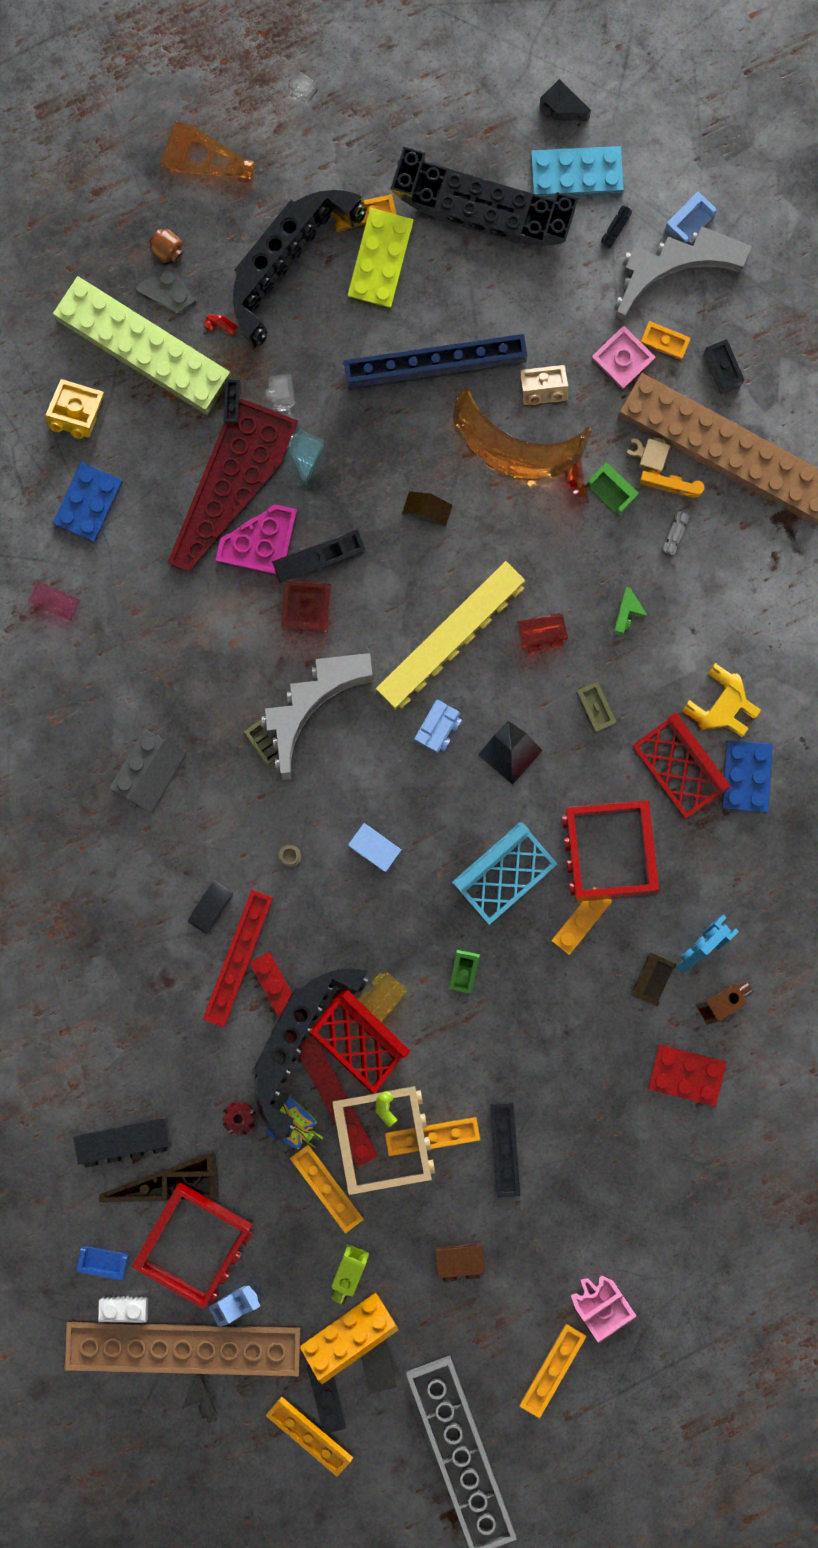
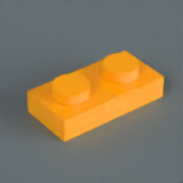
[641,321,691,360]

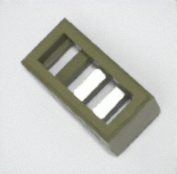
[243,719,279,771]

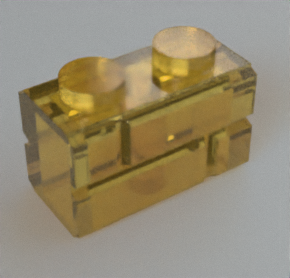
[358,972,408,1022]

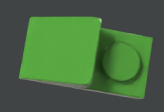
[613,587,647,636]
[449,950,480,994]

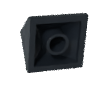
[478,721,543,785]

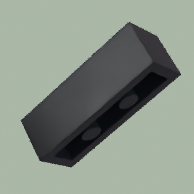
[224,379,241,424]

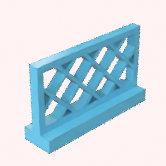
[452,822,557,925]

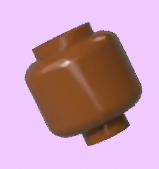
[149,229,183,263]

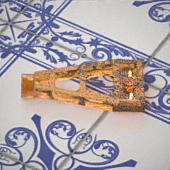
[160,121,255,179]

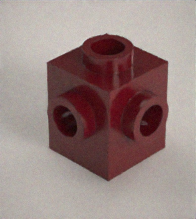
[222,1101,256,1135]

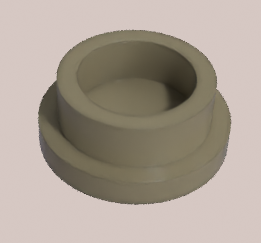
[278,845,301,868]

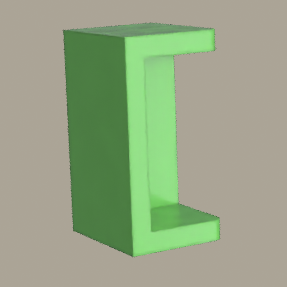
[586,462,639,517]

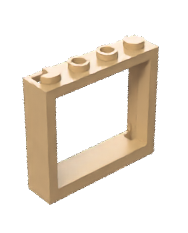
[332,1086,435,1195]

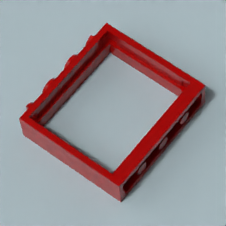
[562,800,659,902]
[132,1182,253,1309]

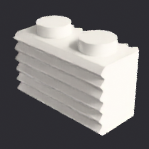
[98,1295,149,1323]

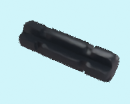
[601,205,632,248]

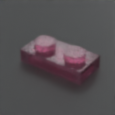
[28,581,80,621]

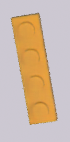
[385,1117,480,1156]
[290,1144,364,1233]
[519,1324,586,1418]
[266,1396,353,1477]

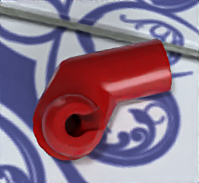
[203,315,238,335]

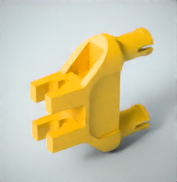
[681,663,761,737]

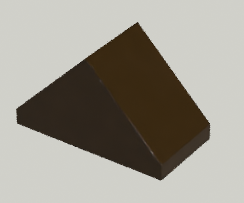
[402,491,452,527]

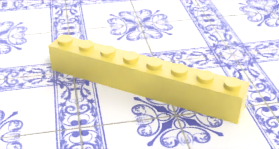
[376,561,525,710]

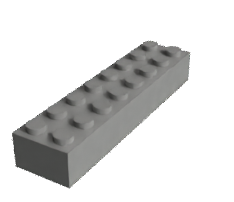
[407,1355,517,1548]

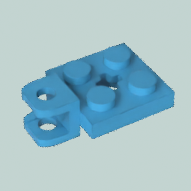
[676,914,739,973]

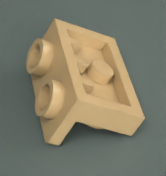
[520,365,568,405]

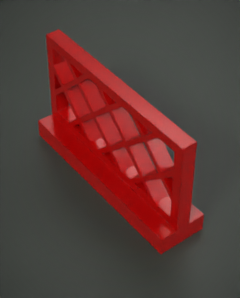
[632,712,732,819]
[309,990,410,1094]

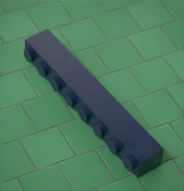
[344,334,527,389]

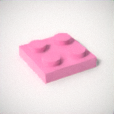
[591,326,656,390]

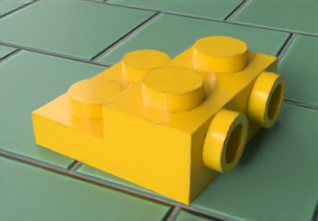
[46,379,104,439]

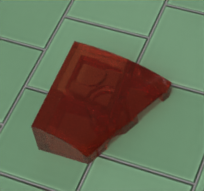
[563,456,589,504]

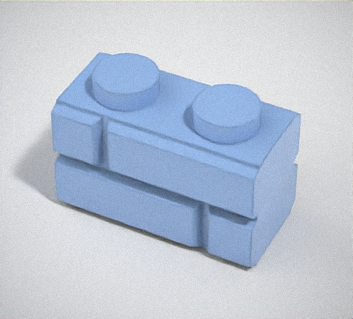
[414,699,462,754]

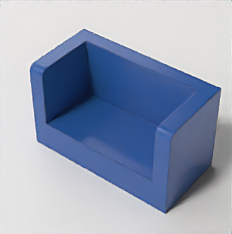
[76,1246,130,1280]

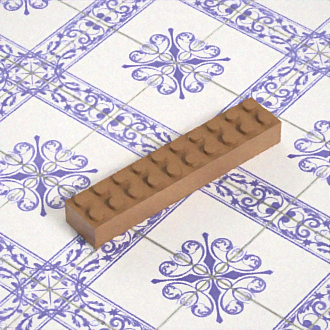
[618,373,818,526]

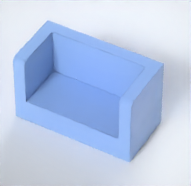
[664,191,717,244]
[348,823,402,873]

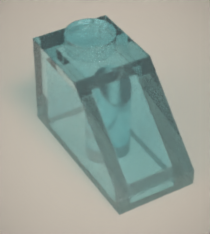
[288,429,325,485]

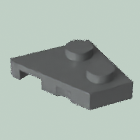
[135,264,196,315]

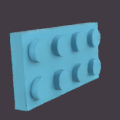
[531,146,624,197]

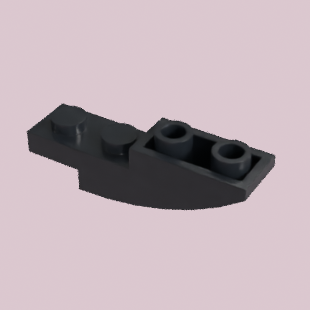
[272,529,365,583]

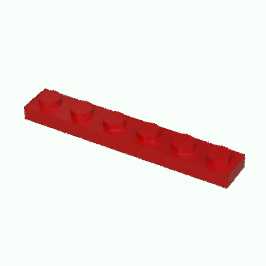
[203,889,273,1027]

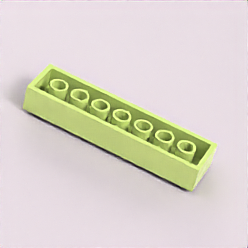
[53,276,232,416]

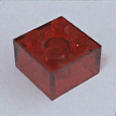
[281,580,332,633]

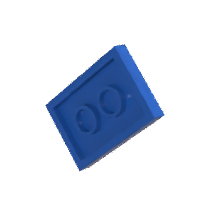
[53,462,123,543]
[722,740,773,813]

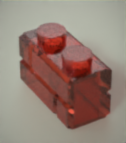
[517,613,568,653]

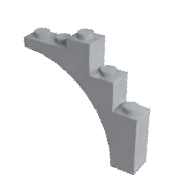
[614,226,752,321]
[261,653,373,780]

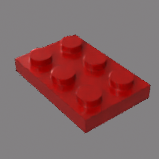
[648,1044,727,1107]

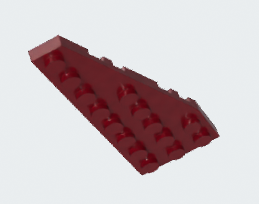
[167,398,298,572]

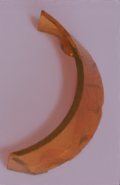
[453,388,593,480]

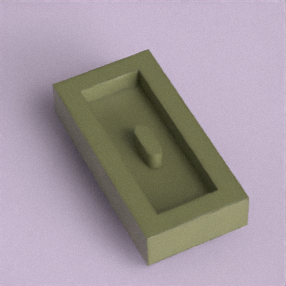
[576,681,617,733]

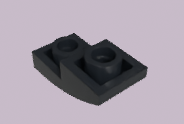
[188,880,233,934]

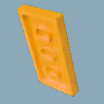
[300,1292,399,1384]

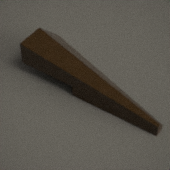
[99,1154,219,1202]

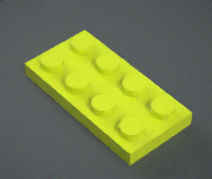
[347,208,414,308]

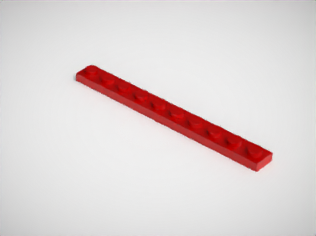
[249,951,378,1167]

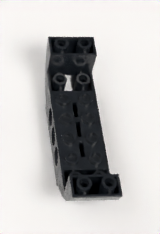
[390,146,579,246]
[233,190,367,349]
[251,968,369,1141]

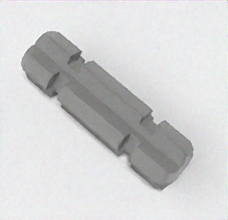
[662,511,689,555]

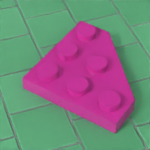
[215,504,297,575]

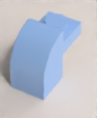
[208,1285,260,1327]

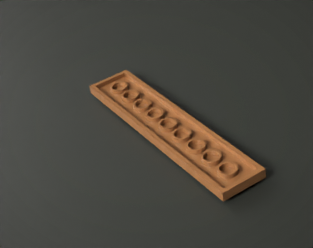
[65,1322,300,1376]

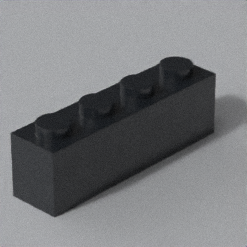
[73,1117,172,1168]

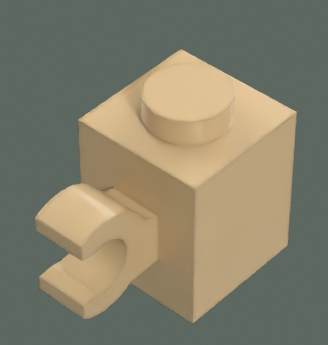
[626,437,670,473]

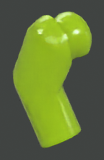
[376,1091,397,1127]

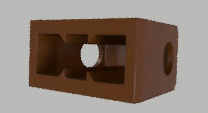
[696,982,753,1025]

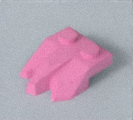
[571,1276,637,1343]

